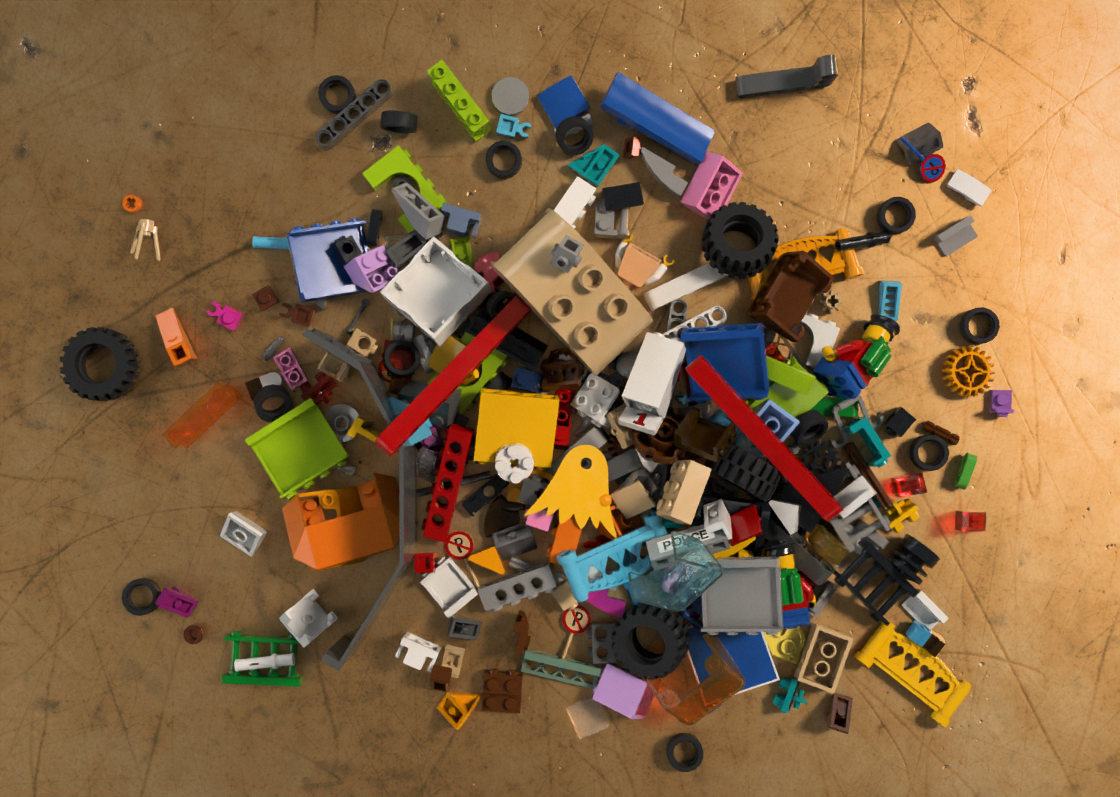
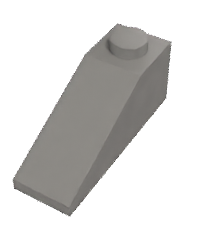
[392,182,444,239]

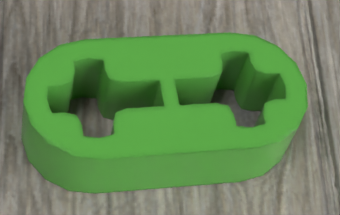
[954,452,977,490]

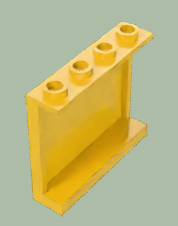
[473,388,559,470]

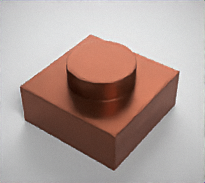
[623,136,641,159]
[252,285,279,312]

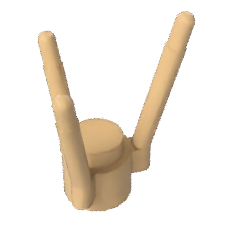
[130,219,161,261]

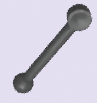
[346,299,370,334]

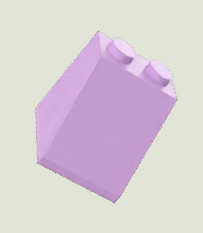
[592,663,660,719]

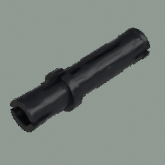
[835,231,890,252]

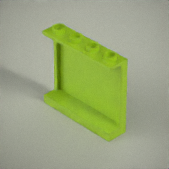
[245,398,350,500]

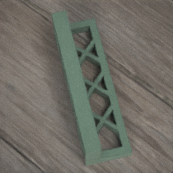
[521,649,601,689]

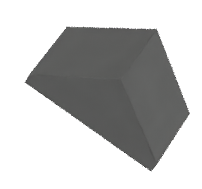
[446,614,482,640]

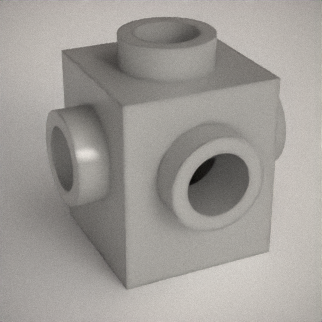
[550,235,584,273]

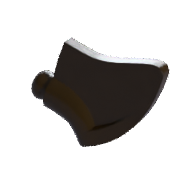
[484,494,525,538]

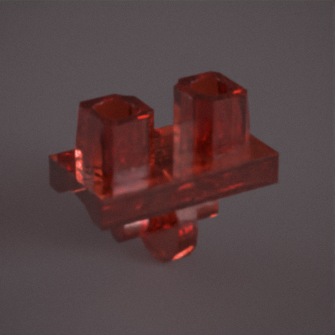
[300,371,338,405]

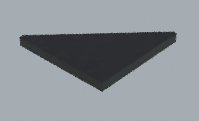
[747,467,849,533]

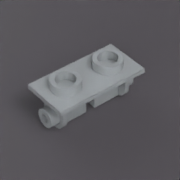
[808,580,837,619]

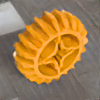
[942,345,996,397]

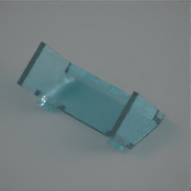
[628,531,723,611]

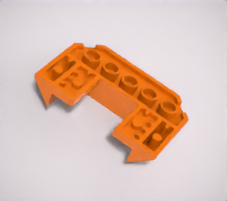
[282,472,400,571]

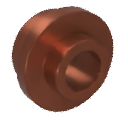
[184,625,204,644]

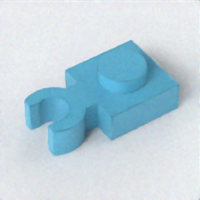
[496,114,531,138]

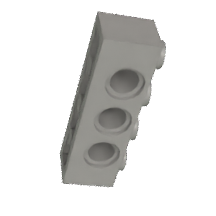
[477,562,560,612]

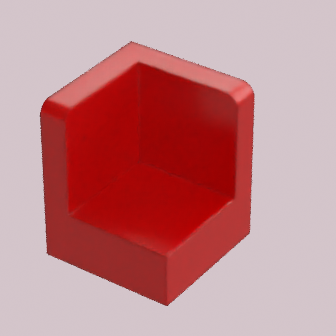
[414,553,438,574]

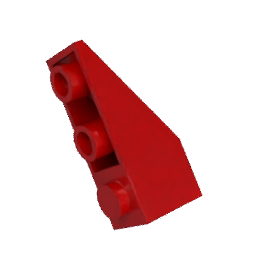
[553,389,575,450]

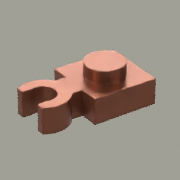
[279,303,316,328]

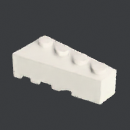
[553,176,596,229]

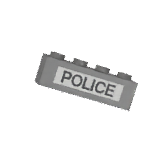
[646,524,730,571]

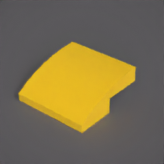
[427,334,467,374]

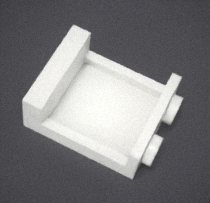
[419,557,479,619]

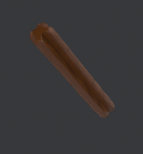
[844,442,893,510]

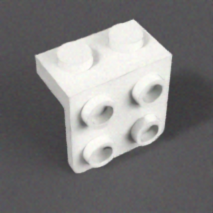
[570,373,620,429]

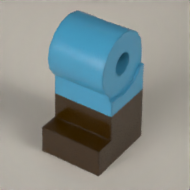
[905,621,945,657]

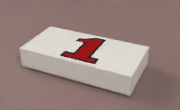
[618,406,663,436]

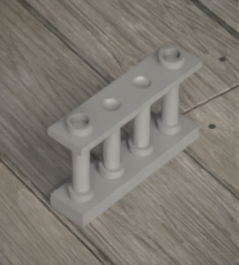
[830,462,891,553]

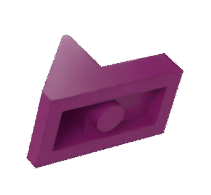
[155,586,198,618]

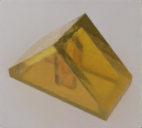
[807,525,850,565]

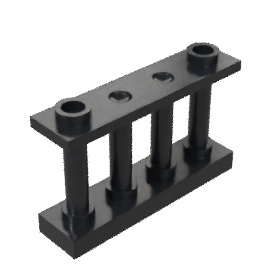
[466,307,549,371]
[833,538,919,626]

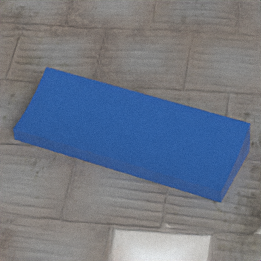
[599,72,715,165]

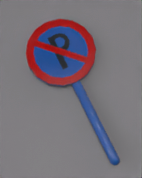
[900,136,946,182]

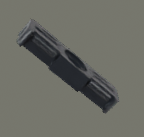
[462,473,510,516]

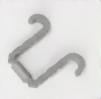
[829,396,884,448]

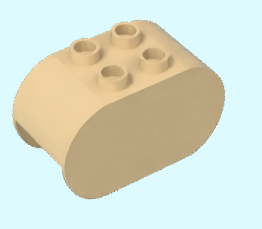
[490,208,653,376]

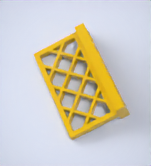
[347,417,399,452]

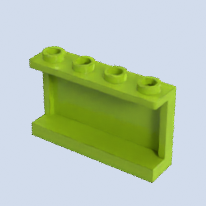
[427,60,492,142]
[744,356,829,418]

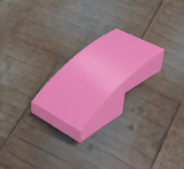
[273,347,308,390]

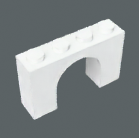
[763,313,840,369]

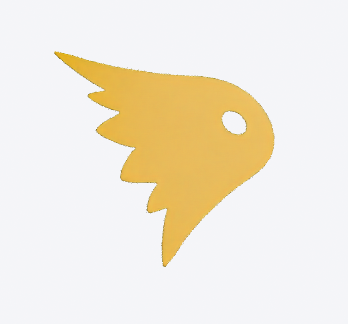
[524,445,617,538]

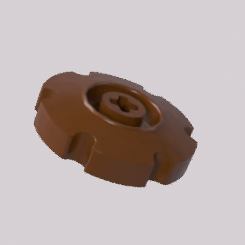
[632,407,690,464]

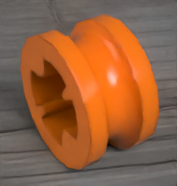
[122,195,142,213]

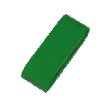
[809,397,859,417]

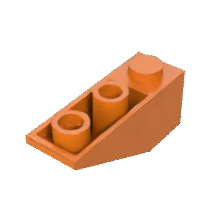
[155,307,197,367]

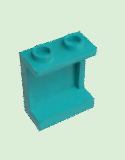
[843,417,891,468]

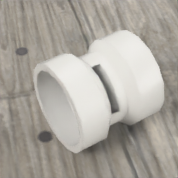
[393,322,415,343]

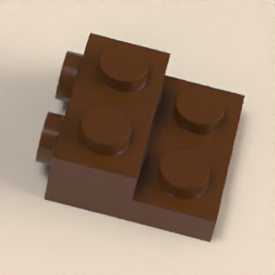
[482,668,523,713]

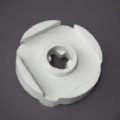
[495,443,534,484]

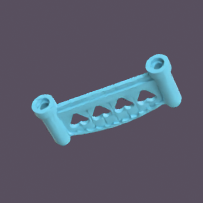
[556,510,668,602]

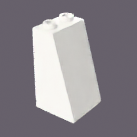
[622,332,686,420]

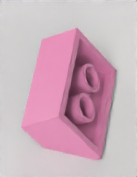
[680,151,743,219]

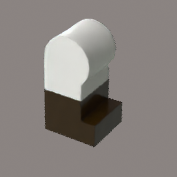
[245,372,285,401]

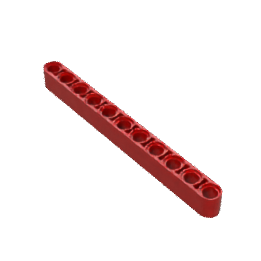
[374,296,531,457]
[685,355,843,522]

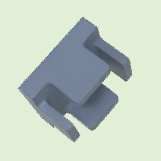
[441,203,483,239]

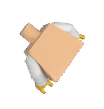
[615,234,674,290]

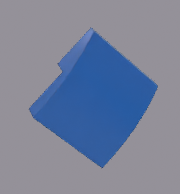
[537,75,591,128]

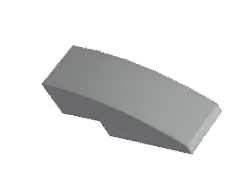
[640,147,688,199]

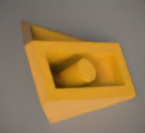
[436,692,482,730]

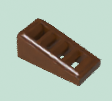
[430,665,452,692]

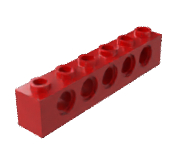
[421,423,475,543]

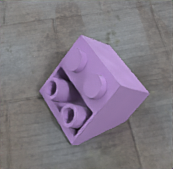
[344,245,399,293]

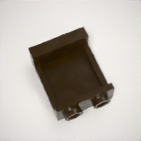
[674,407,737,462]

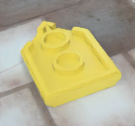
[763,626,806,665]

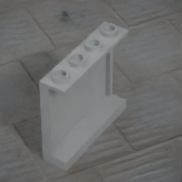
[697,557,783,635]

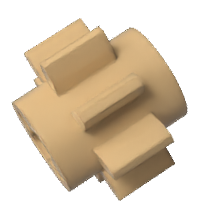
[819,289,844,314]

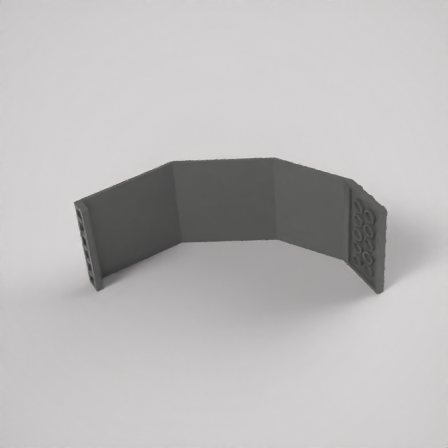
[302,328,416,671]

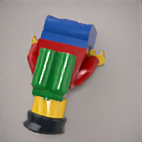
[812,314,900,399]
[763,539,816,629]

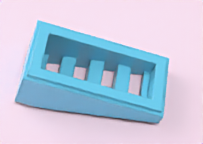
[878,280,902,321]

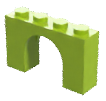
[362,145,447,234]
[428,332,510,414]

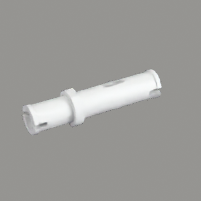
[234,653,295,672]

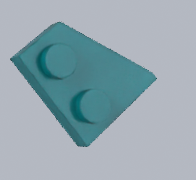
[568,144,620,187]

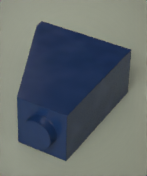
[511,367,549,394]

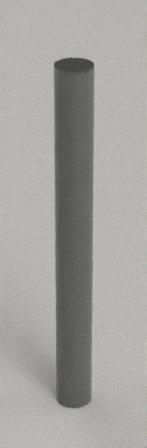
[416,470,492,497]

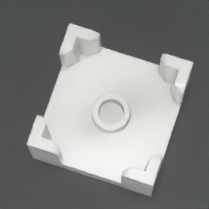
[279,589,338,648]

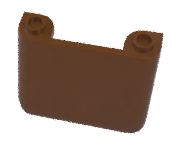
[747,250,835,342]

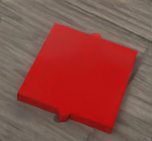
[729,505,762,546]

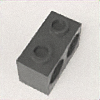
[588,621,616,664]

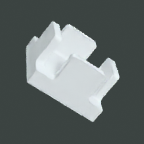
[395,632,442,672]

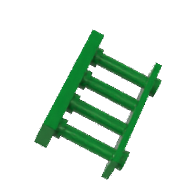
[222,631,303,687]

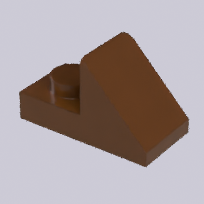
[825,693,853,734]

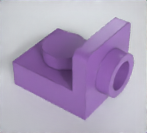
[990,390,1014,417]

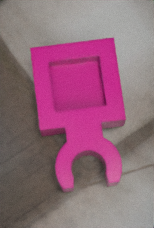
[206,302,244,331]

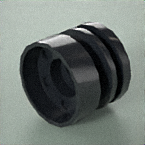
[887,534,940,585]

